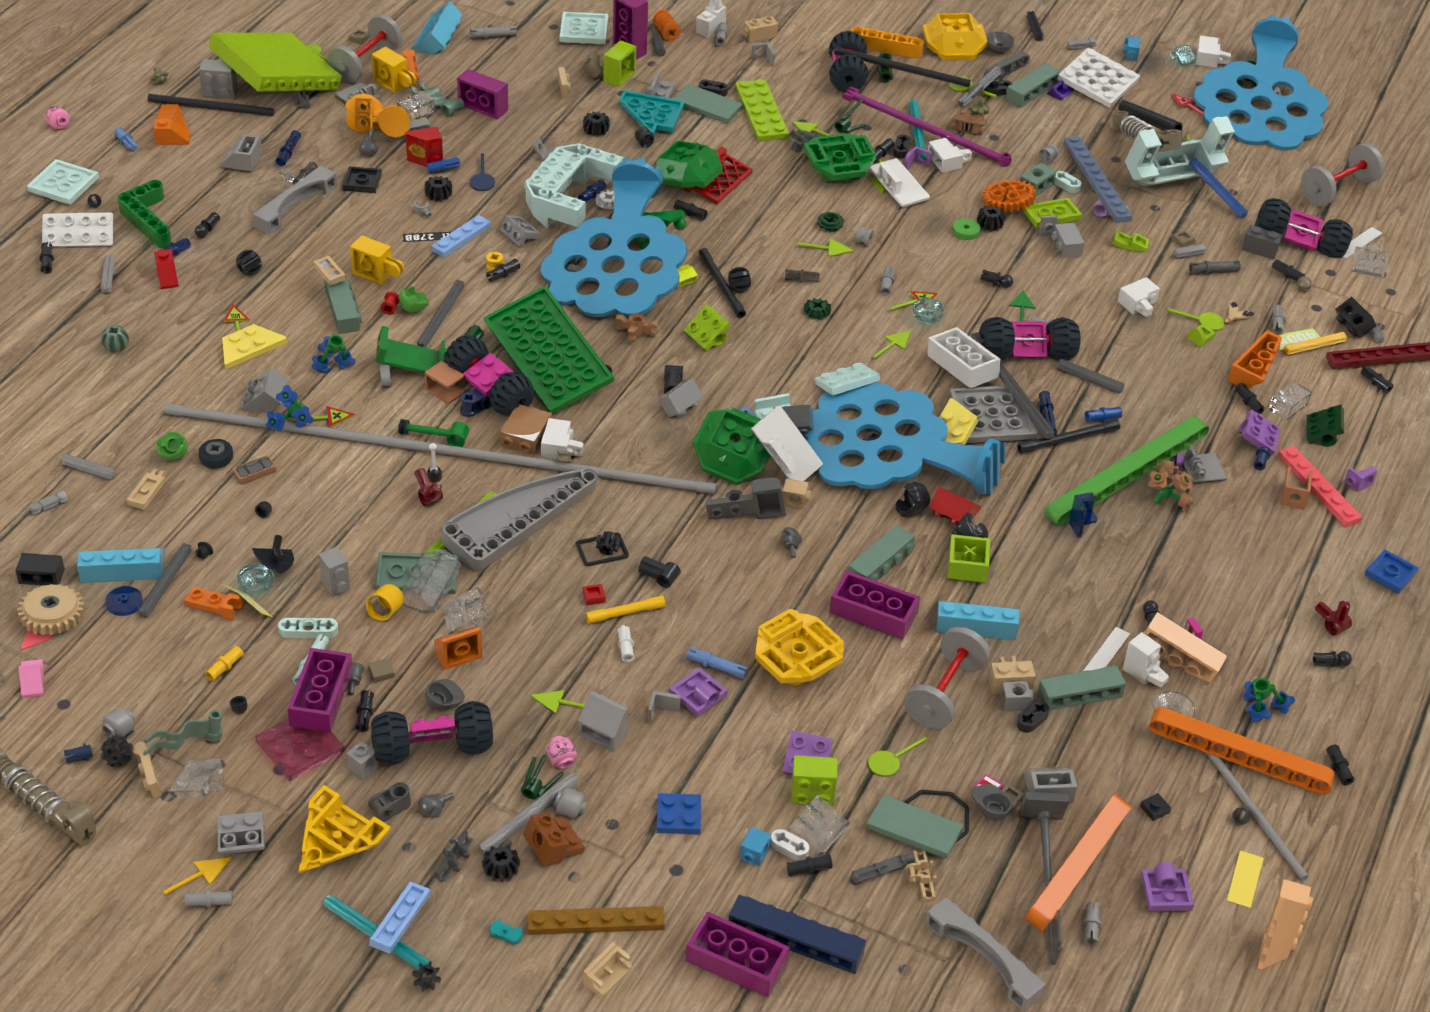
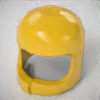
[366,584,404,621]

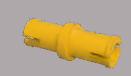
[205,645,244,681]

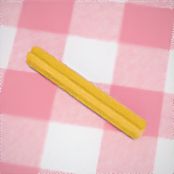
[1283,332,1347,355]

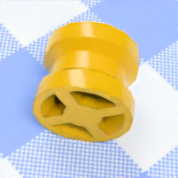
[486,252,503,271]

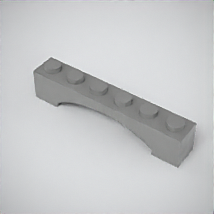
[253,166,337,235]
[925,897,1046,1012]

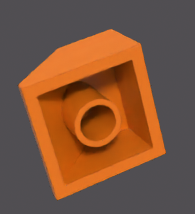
[434,627,482,670]

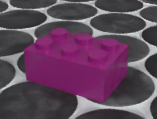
[457,69,508,119]

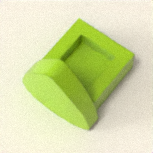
[1187,324,1216,347]

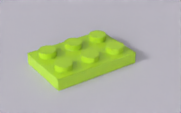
[1022,198,1082,228]

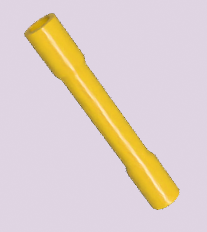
[585,595,666,624]

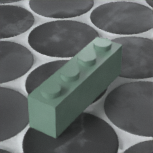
[1006,63,1060,108]
[324,279,362,334]
[848,525,915,581]
[1038,666,1126,711]

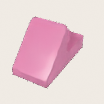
[19,659,44,698]

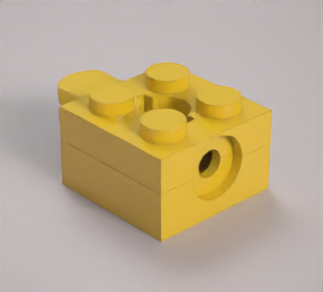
[371,47,417,93]
[350,235,405,285]

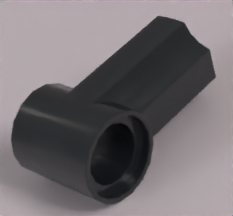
[664,365,683,394]
[638,556,681,588]

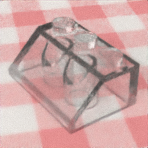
[401,549,462,614]

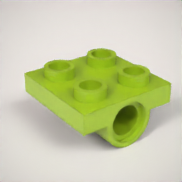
[683,304,731,351]

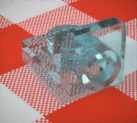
[1170,45,1196,66]

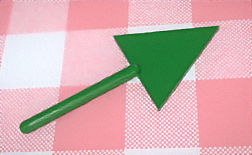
[1009,290,1035,321]

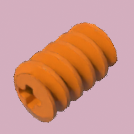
[653,9,681,41]

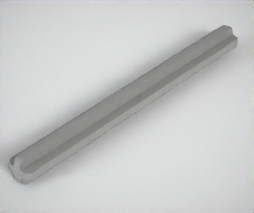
[479,772,578,854]

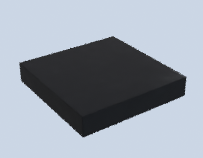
[343,166,382,193]

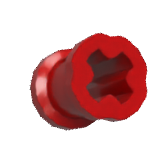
[381,291,399,315]

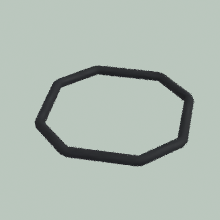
[904,790,969,842]

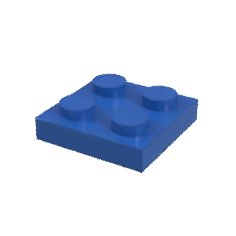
[1364,549,1419,594]
[657,793,701,834]

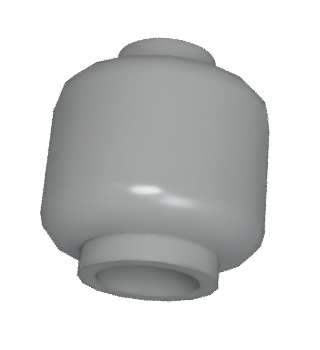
[102,707,135,737]
[553,787,587,819]

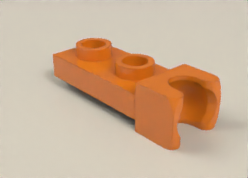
[402,50,419,87]
[184,587,243,620]

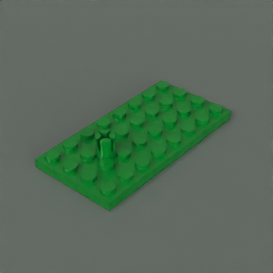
[483,285,615,414]

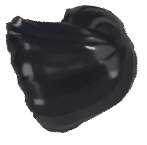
[895,482,930,517]
[951,512,988,538]

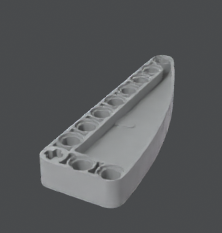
[441,468,598,572]

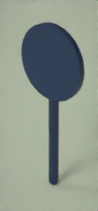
[470,153,495,191]

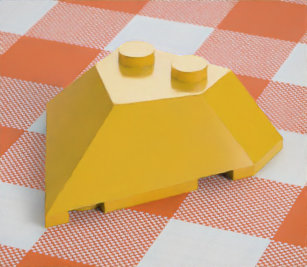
[299,785,391,873]

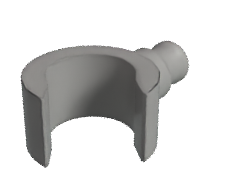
[414,200,432,217]

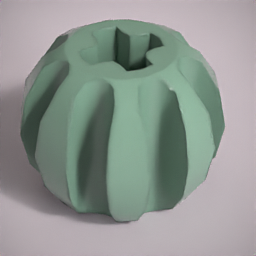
[101,325,129,352]

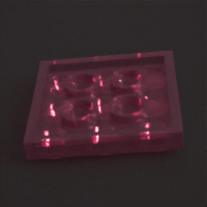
[255,719,345,782]

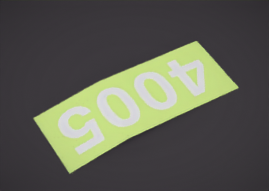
[1279,329,1320,351]

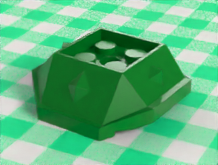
[804,133,876,183]
[654,140,723,188]
[693,407,771,485]

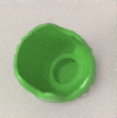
[399,287,429,313]
[157,432,188,461]

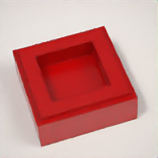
[582,584,606,606]

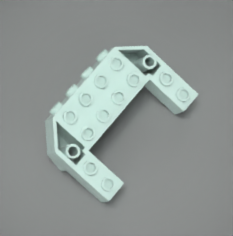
[1125,116,1235,187]
[524,143,623,228]

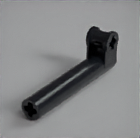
[1118,100,1183,131]

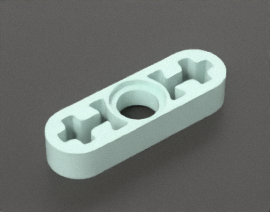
[278,618,338,639]

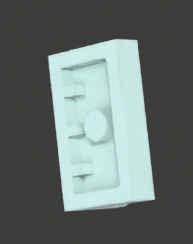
[754,393,791,419]

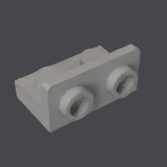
[646,73,675,98]
[500,215,540,247]

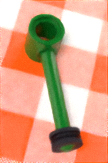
[398,419,470,447]

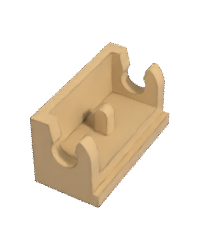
[583,942,632,999]

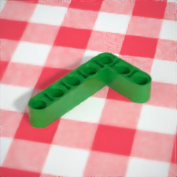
[117,180,172,248]

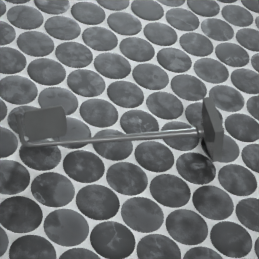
[1019,791,1069,965]

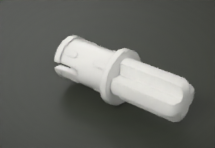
[618,625,635,663]

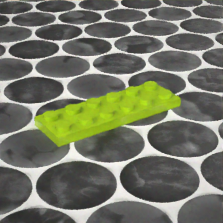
[735,79,789,142]

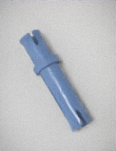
[686,647,748,679]

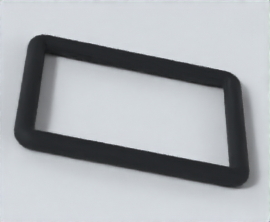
[576,532,629,566]

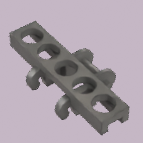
[788,129,810,153]
[434,831,473,882]

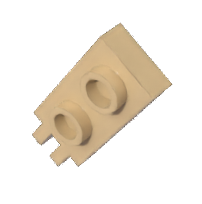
[126,468,166,510]

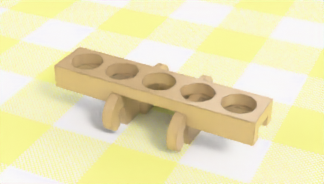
[906,850,937,901]

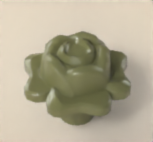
[151,67,169,84]

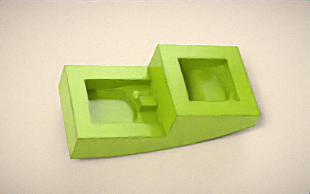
[1111,230,1150,252]

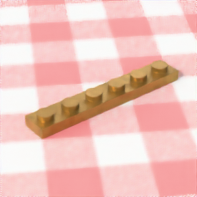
[528,906,665,935]

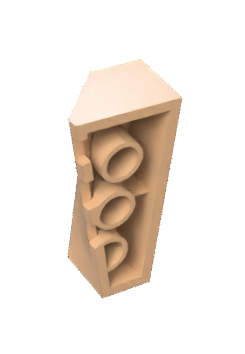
[1144,612,1227,683]
[1257,879,1313,969]

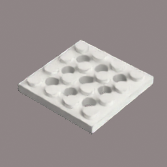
[1057,47,1140,108]

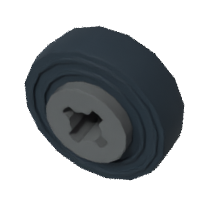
[199,439,233,468]

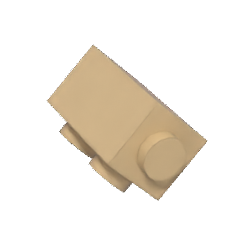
[742,16,778,42]

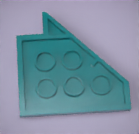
[620,90,685,137]

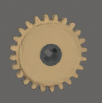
[17,584,85,635]

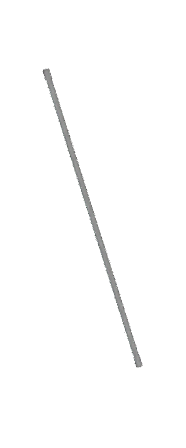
[164,403,716,495]

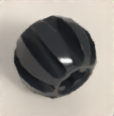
[236,250,262,276]
[728,267,751,293]
[101,735,133,768]

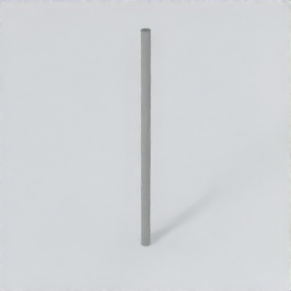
[1205,752,1309,881]

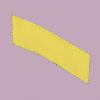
[1227,850,1264,908]

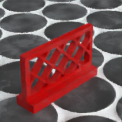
[684,146,753,205]

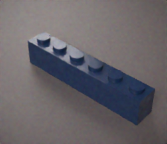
[728,895,866,974]

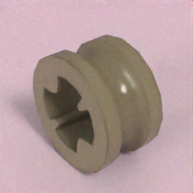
[556,451,574,462]

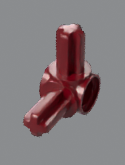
[414,468,443,506]
[1315,601,1352,636]

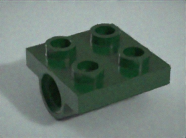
[1307,404,1344,447]

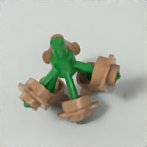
[1148,459,1194,512]

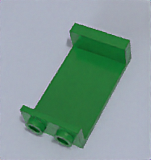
[375,326,447,374]

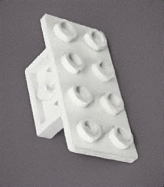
[870,158,930,207]
[42,213,113,247]
[751,406,823,481]

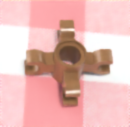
[615,313,658,342]

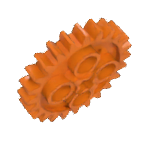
[982,179,1036,213]

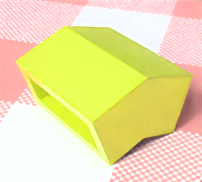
[677,264,698,288]

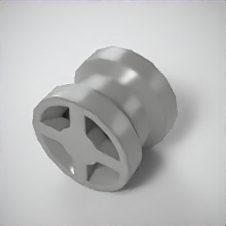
[1038,144,1059,164]
[855,226,874,246]

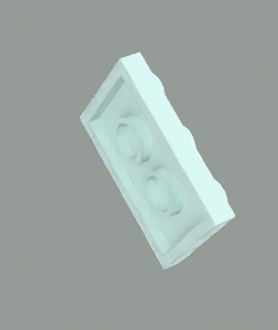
[815,363,880,395]

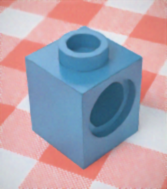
[740,826,771,867]

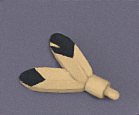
[1224,302,1254,323]

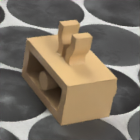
[988,656,1036,695]

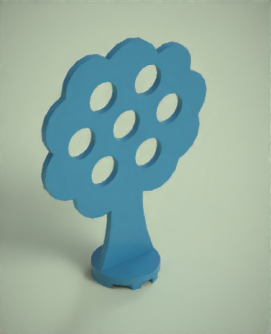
[1194,15,1328,150]
[541,157,687,317]
[802,383,1006,495]

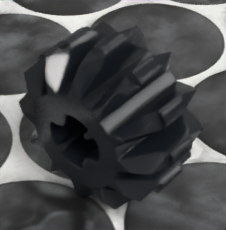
[583,111,610,136]
[424,175,452,202]
[977,205,1006,231]
[482,843,520,882]

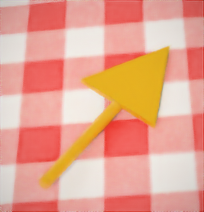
[163,857,231,895]

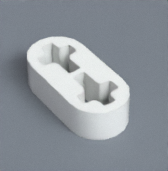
[770,829,809,861]

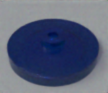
[105,586,143,616]

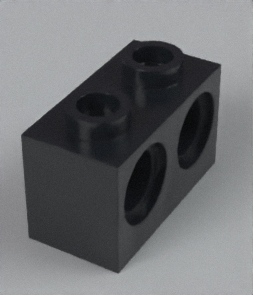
[1335,296,1376,338]

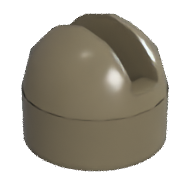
[1297,276,1312,292]

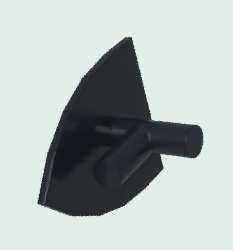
[252,535,294,574]

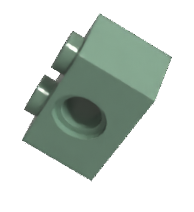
[1020,163,1057,196]

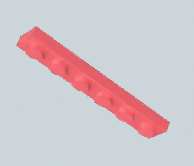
[1278,446,1362,527]

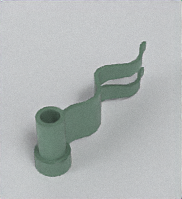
[409,81,464,116]
[143,710,222,755]

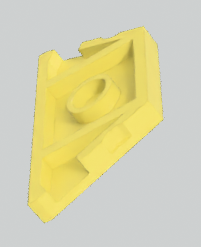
[222,324,287,370]
[939,398,978,445]

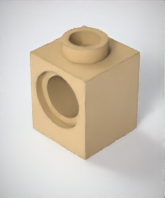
[782,478,811,509]

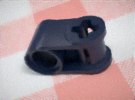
[460,388,492,417]

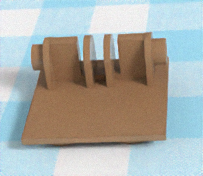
[951,112,988,135]

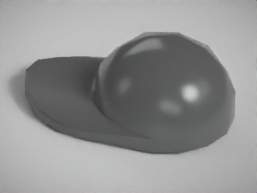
[424,679,465,710]
[971,784,1012,820]

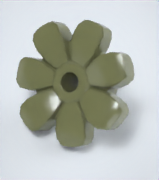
[969,98,990,116]

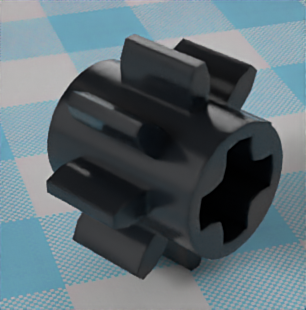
[596,531,620,555]
[412,961,441,992]

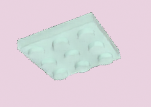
[560,12,608,45]
[27,159,99,205]

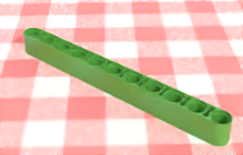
[1044,416,1209,526]

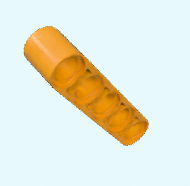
[851,27,924,58]

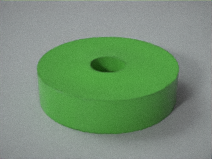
[953,218,980,240]

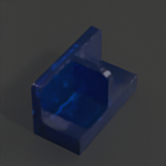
[1069,492,1097,537]

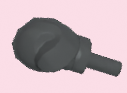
[359,128,378,156]
[781,527,802,558]
[348,663,364,695]
[418,793,454,818]

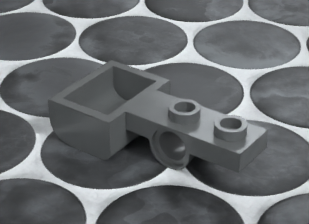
[706,478,786,519]

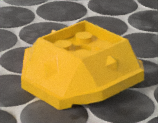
[922,13,987,60]
[755,609,844,687]

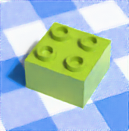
[603,40,636,87]
[947,534,990,583]
[791,755,837,805]

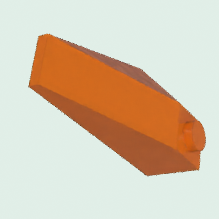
[154,104,190,145]

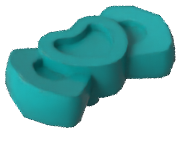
[490,919,523,945]

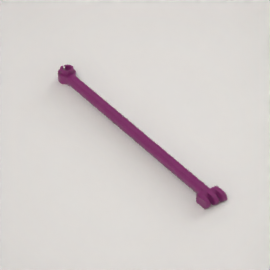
[842,87,1012,167]

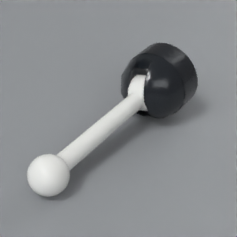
[427,443,442,483]

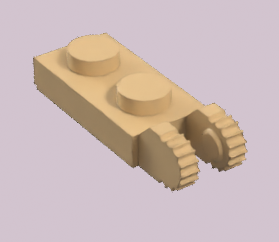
[133,741,162,799]

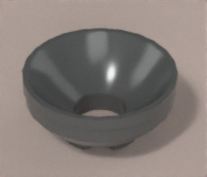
[987,31,1014,54]

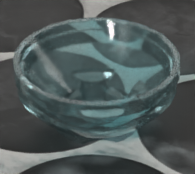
[913,298,945,325]
[237,563,274,595]

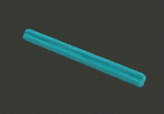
[909,99,927,159]
[323,894,432,970]

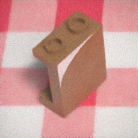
[500,404,552,455]

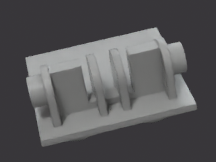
[335,82,380,103]
[1182,447,1227,483]

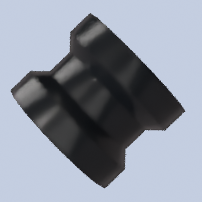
[635,127,654,148]

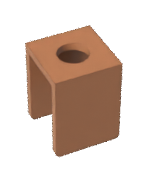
[425,361,464,404]
[1280,466,1313,509]

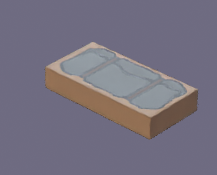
[232,455,276,484]

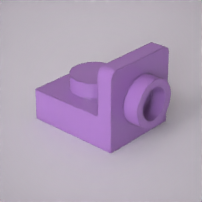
[1345,466,1377,492]

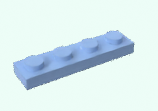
[431,215,491,258]
[369,882,431,954]

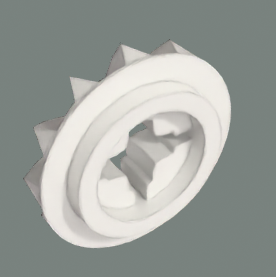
[596,190,615,209]

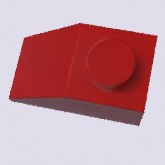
[154,249,179,290]

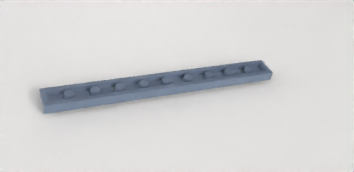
[1064,136,1132,223]

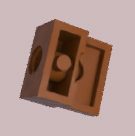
[523,813,585,866]

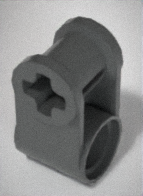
[368,782,411,822]

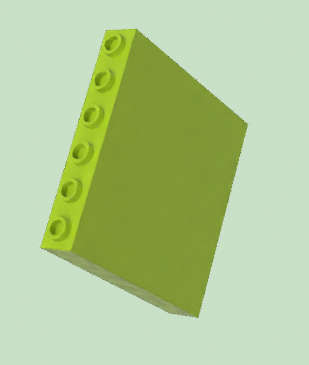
[208,33,342,92]

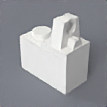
[696,0,726,38]
[1196,35,1231,68]
[928,138,972,173]
[1118,277,1160,317]
[541,418,584,459]
[1122,632,1169,688]

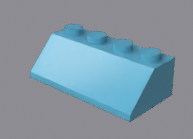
[411,1,462,54]
[77,548,165,583]
[936,600,1019,640]

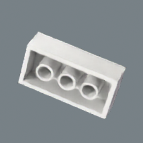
[927,327,1000,388]

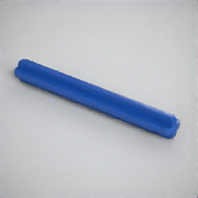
[1189,157,1248,218]

